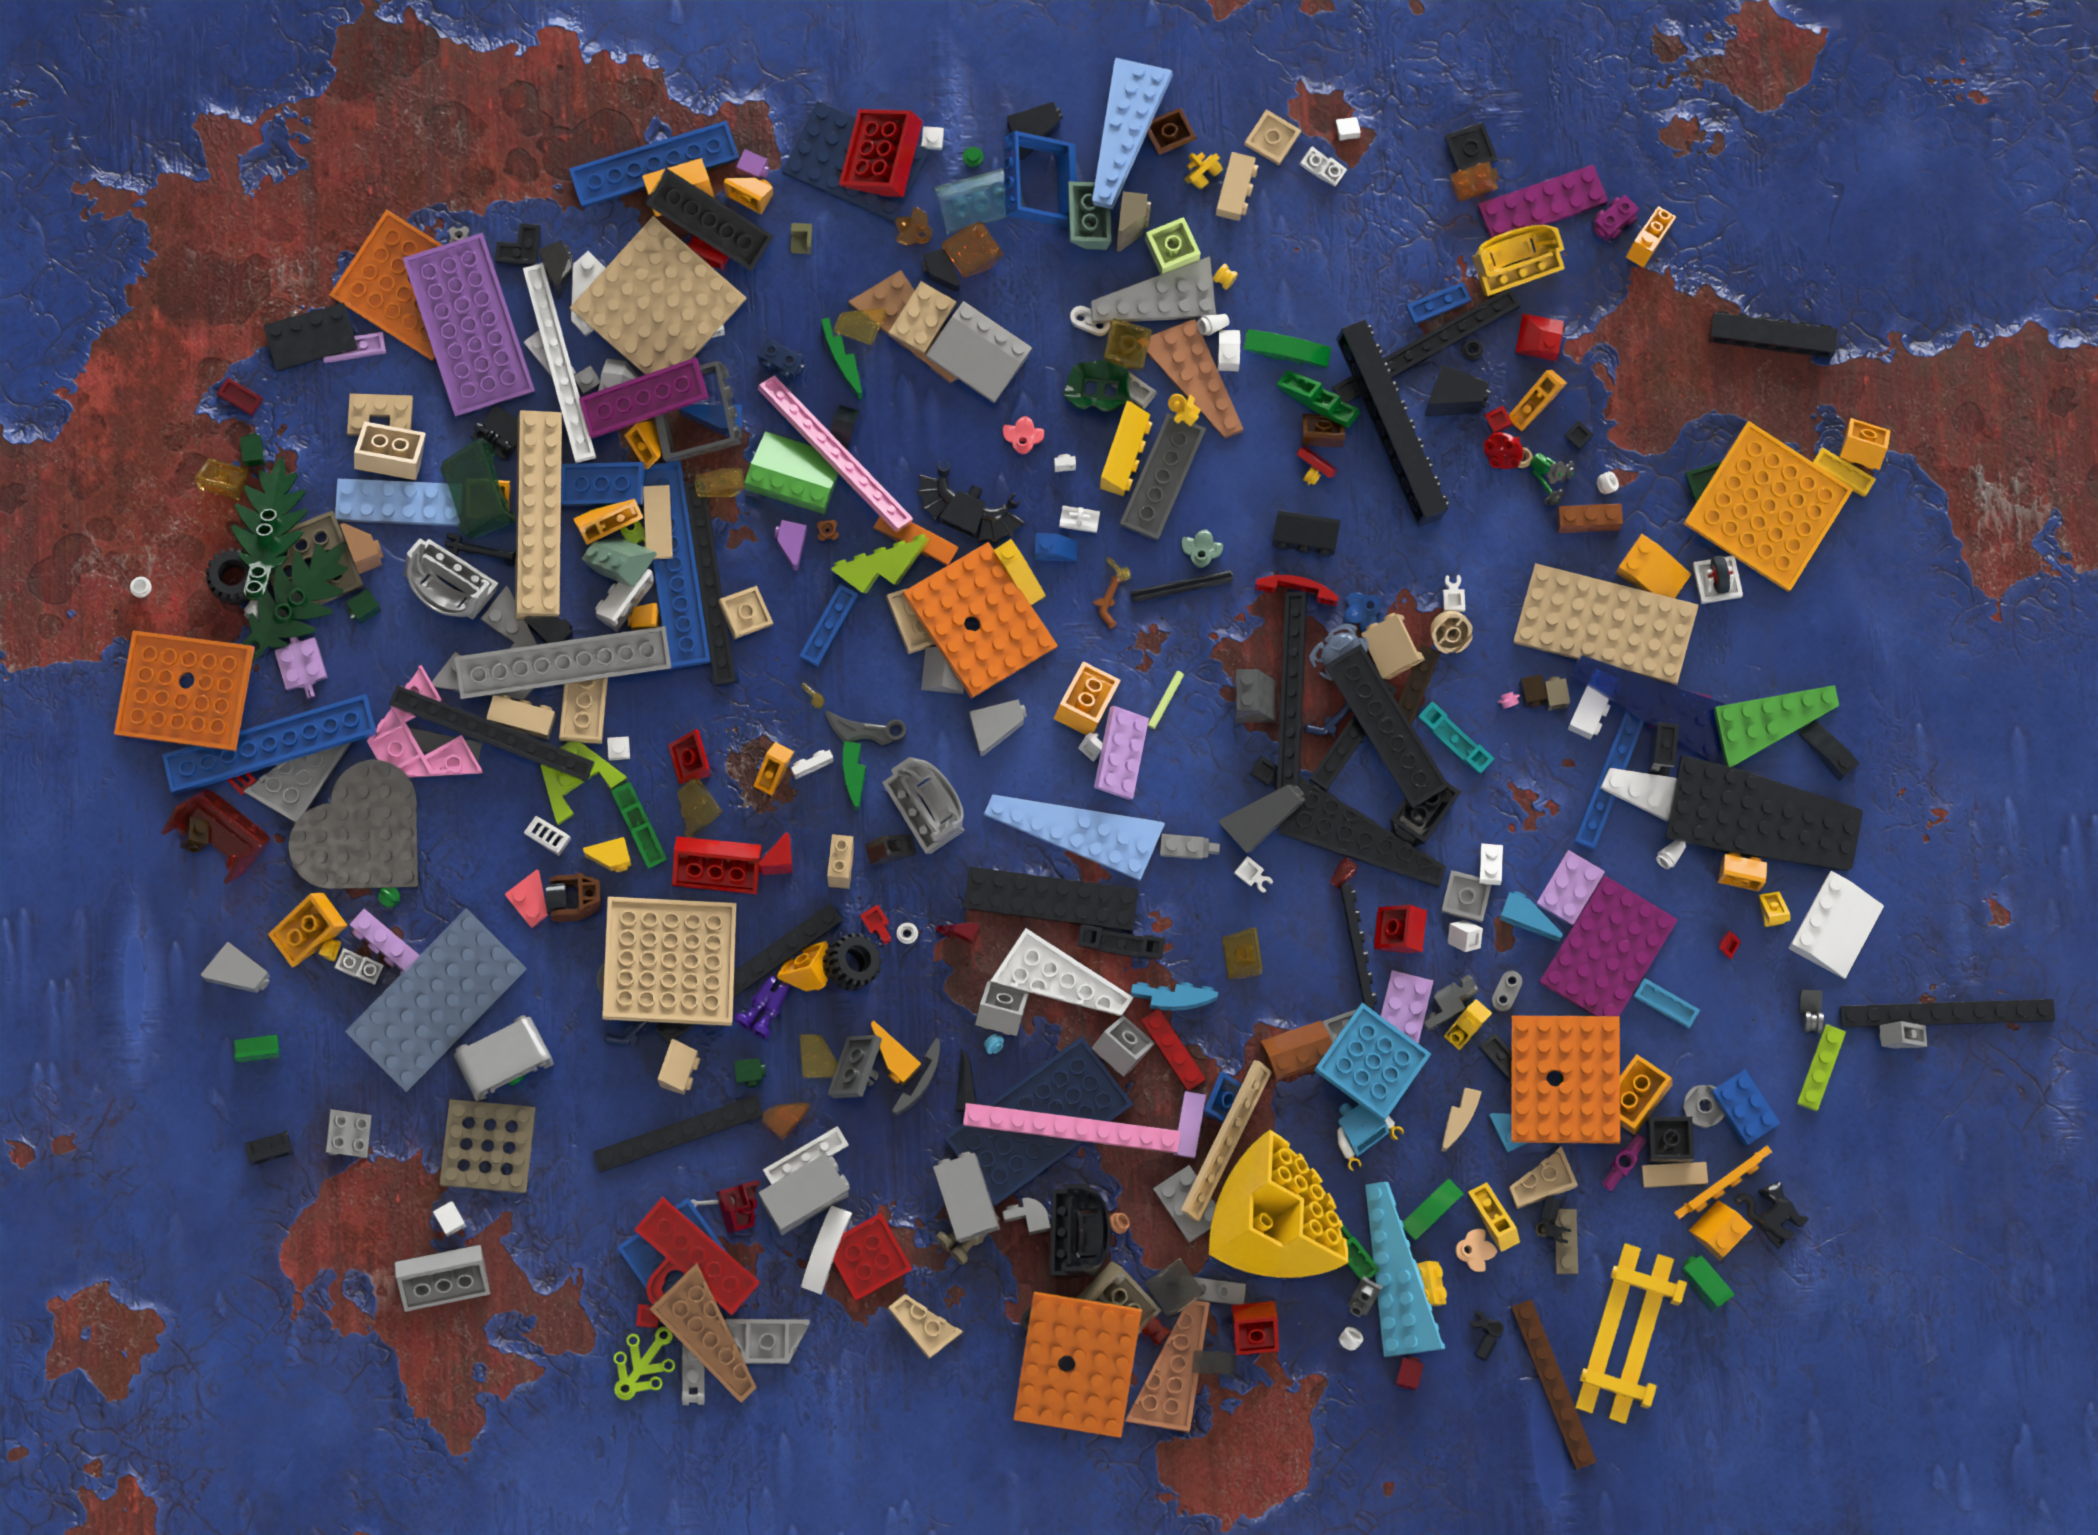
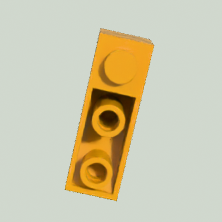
[1626,206,1676,268]

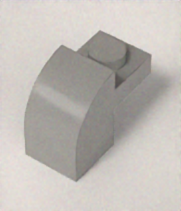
[1002,1198,1050,1235]

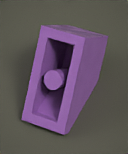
[774,520,807,570]

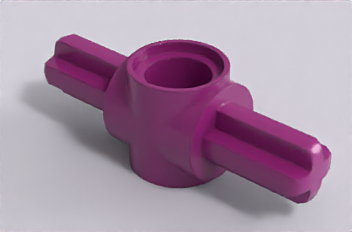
[1602,1134,1646,1191]

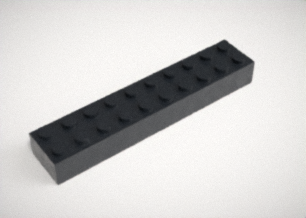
[1336,319,1449,528]

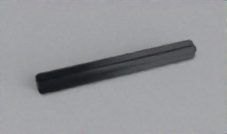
[1131,570,1233,602]

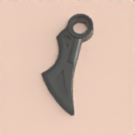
[825,710,907,746]

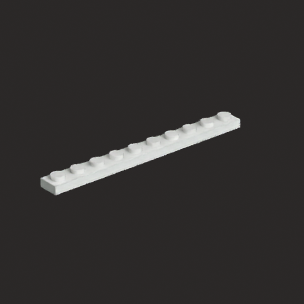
[523,263,596,463]

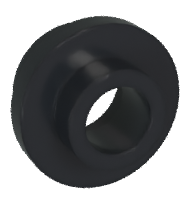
[1462,340,1483,360]

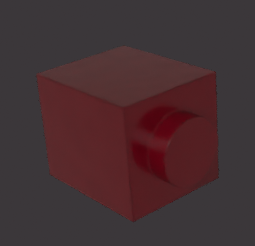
[1395,1356,1424,1391]

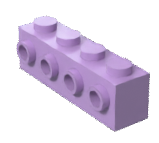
[350,909,420,975]

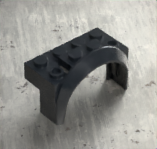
[1050,1184,1111,1278]

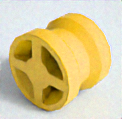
[1213,264,1238,290]

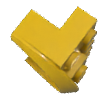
[1472,225,1565,296]

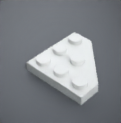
[571,251,605,337]

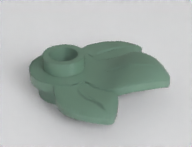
[1182,529,1223,568]

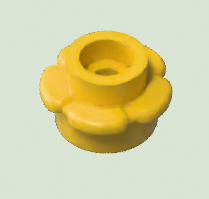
[1303,466,1321,486]

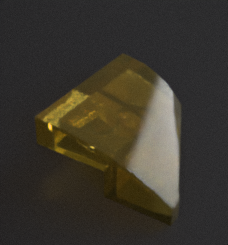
[833,308,888,346]
[678,778,723,837]
[800,1034,838,1078]

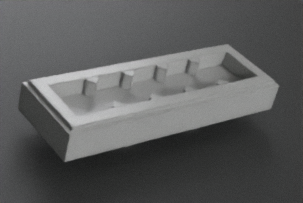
[1179,1276,1246,1305]

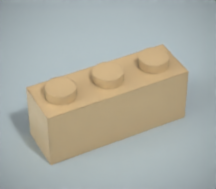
[1216,152,1258,221]
[486,694,556,740]

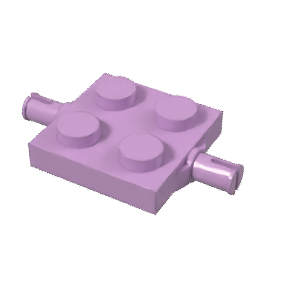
[274,637,328,699]

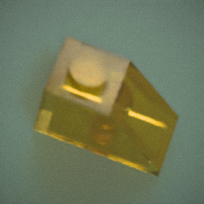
[694,468,745,497]

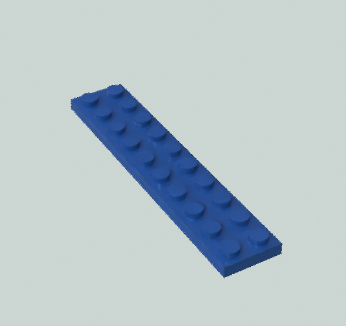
[643,461,711,669]
[162,694,377,795]

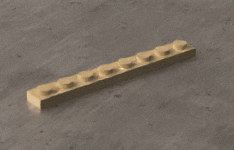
[1181,1060,1272,1222]

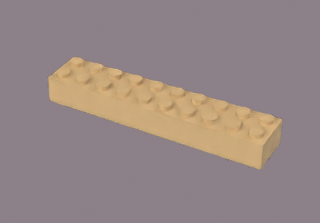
[515,410,562,620]

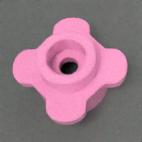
[1497,692,1520,709]

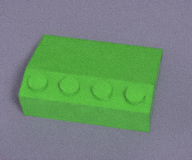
[744,431,839,515]

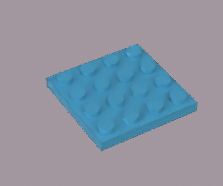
[1314,1003,1431,1121]

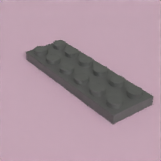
[1119,413,1206,541]

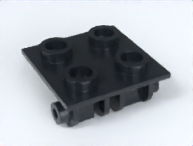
[471,404,517,461]

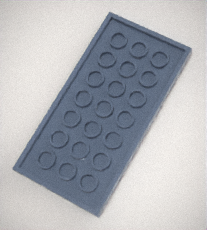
[345,909,527,1092]

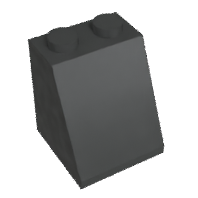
[1234,669,1277,723]

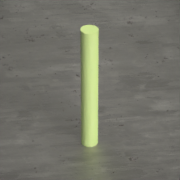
[1148,671,1184,729]

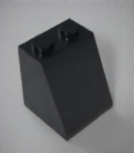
[1425,365,1491,416]

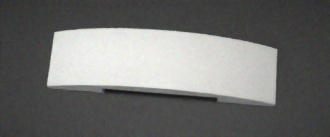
[801,1205,852,1295]

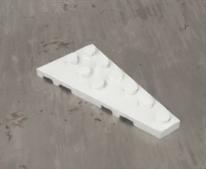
[1600,768,1676,822]

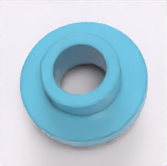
[984,1034,1004,1054]

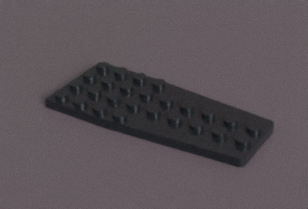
[1664,755,1863,872]

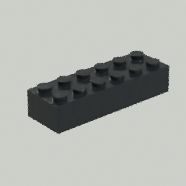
[644,168,773,271]

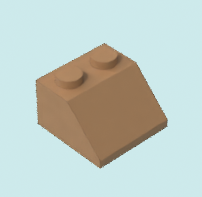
[340,523,384,574]

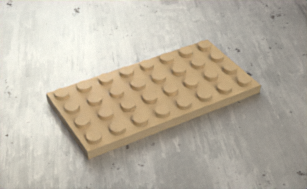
[1513,563,1699,685]

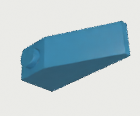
[1499,891,1563,942]

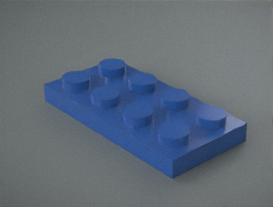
[561,462,645,506]

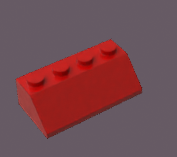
[672,836,762,894]

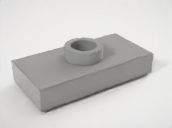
[1112,372,1157,409]

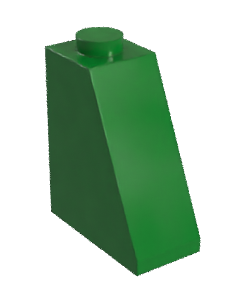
[1681,1255,1735,1313]

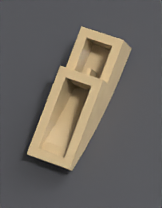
[1441,1088,1482,1152]

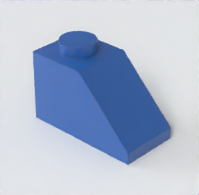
[1035,533,1077,562]

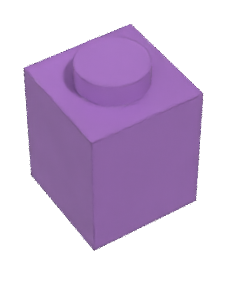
[736,149,770,180]

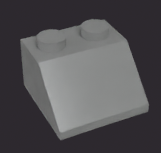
[975,981,1029,1036]
[1092,1015,1155,1076]

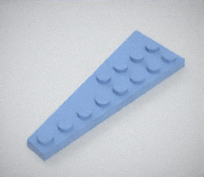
[1092,58,1173,209]
[984,794,1165,881]

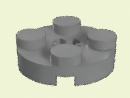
[1682,1085,1725,1129]

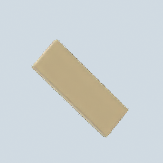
[643,485,673,559]

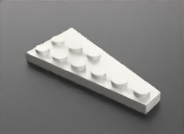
[991,929,1133,1017]

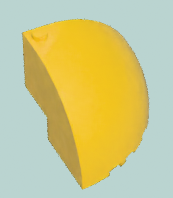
[1209,1130,1348,1278]

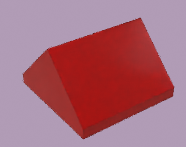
[668,729,711,784]
[758,832,793,875]

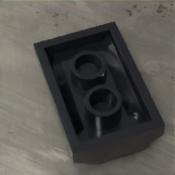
[1390,781,1461,847]

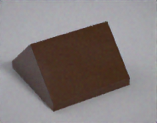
[1301,414,1345,448]

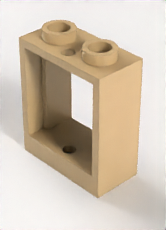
[827,834,854,889]

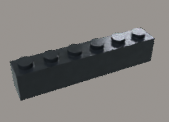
[1708,311,1837,359]

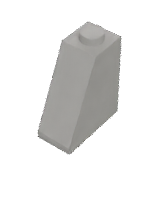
[969,699,1027,756]
[201,942,270,993]

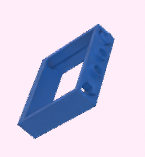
[1002,131,1077,228]

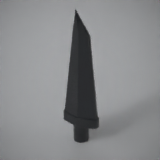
[956,1049,976,1121]

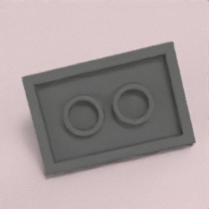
[827,1035,882,1098]

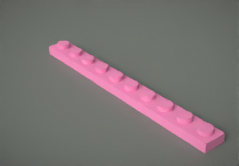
[758,375,913,533]
[963,1103,1180,1154]

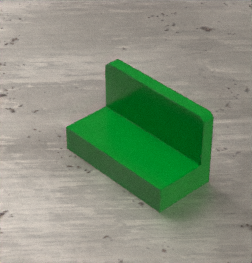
[234,1035,280,1063]

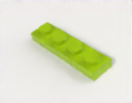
[1796,1024,1846,1112]

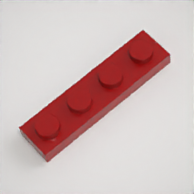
[1141,1008,1206,1092]

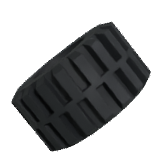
[206,548,250,605]
[823,933,882,991]

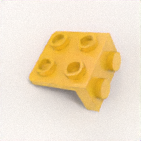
[1417,1261,1447,1306]

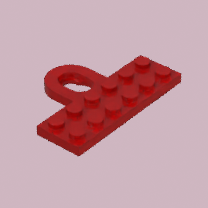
[634,1197,761,1315]

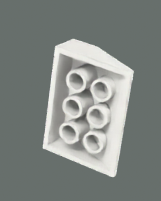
[1788,871,1884,979]

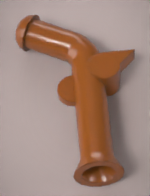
[1092,575,1122,629]

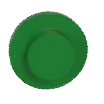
[963,147,983,167]

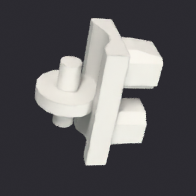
[1059,506,1100,533]

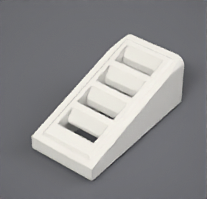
[524,816,571,856]

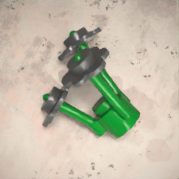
[1530,453,1575,506]

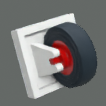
[1692,556,1743,604]

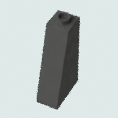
[1218,785,1305,853]

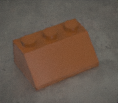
[1261,1020,1333,1081]

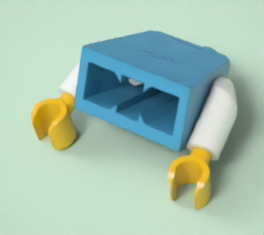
[1337,1103,1404,1171]

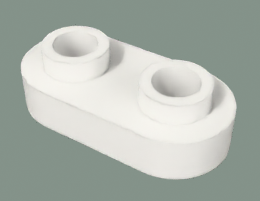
[1070,306,1110,336]

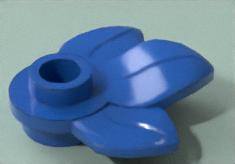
[1343,592,1382,633]

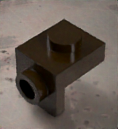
[180,817,209,853]

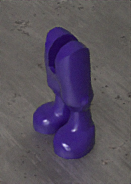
[733,975,790,1039]

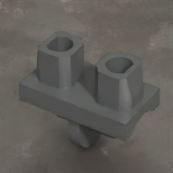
[1347,1276,1383,1317]

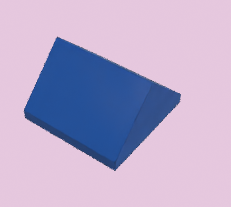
[1203,1071,1242,1124]

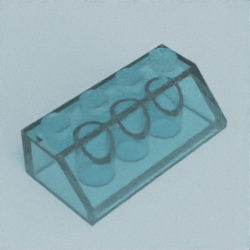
[934,168,1025,234]

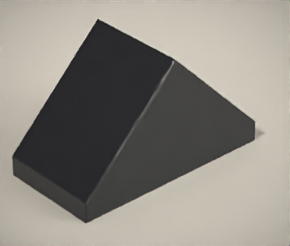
[830,405,860,450]

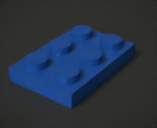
[1710,1069,1780,1146]

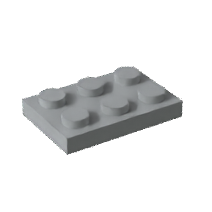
[1153,1165,1216,1243]

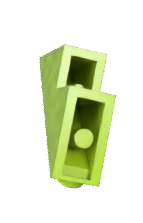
[831,534,930,593]

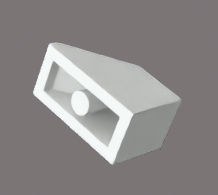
[1218,330,1240,371]

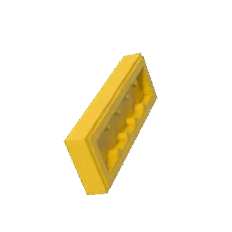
[1813,447,1876,498]

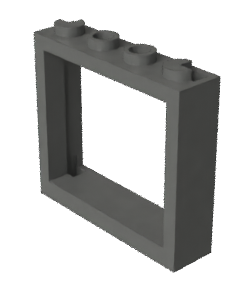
[655,361,742,462]

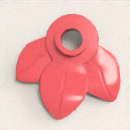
[1003,416,1044,454]

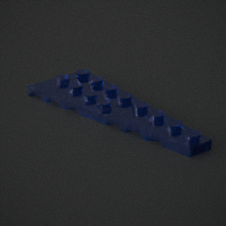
[1570,655,1728,763]

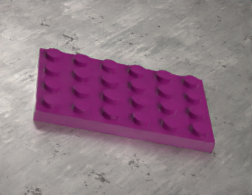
[1539,876,1678,1016]

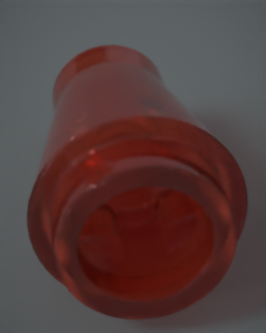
[1329,857,1359,889]

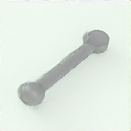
[690,1197,734,1207]

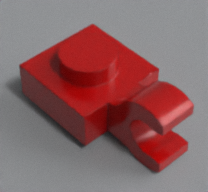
[860,904,892,945]

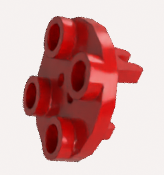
[1484,432,1524,469]

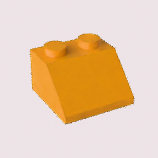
[1840,418,1890,470]
[1717,853,1767,892]
[1689,1200,1752,1261]

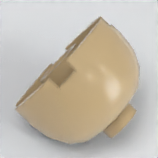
[1430,610,1473,654]

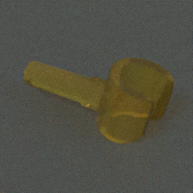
[1106,557,1131,581]
[801,682,825,709]

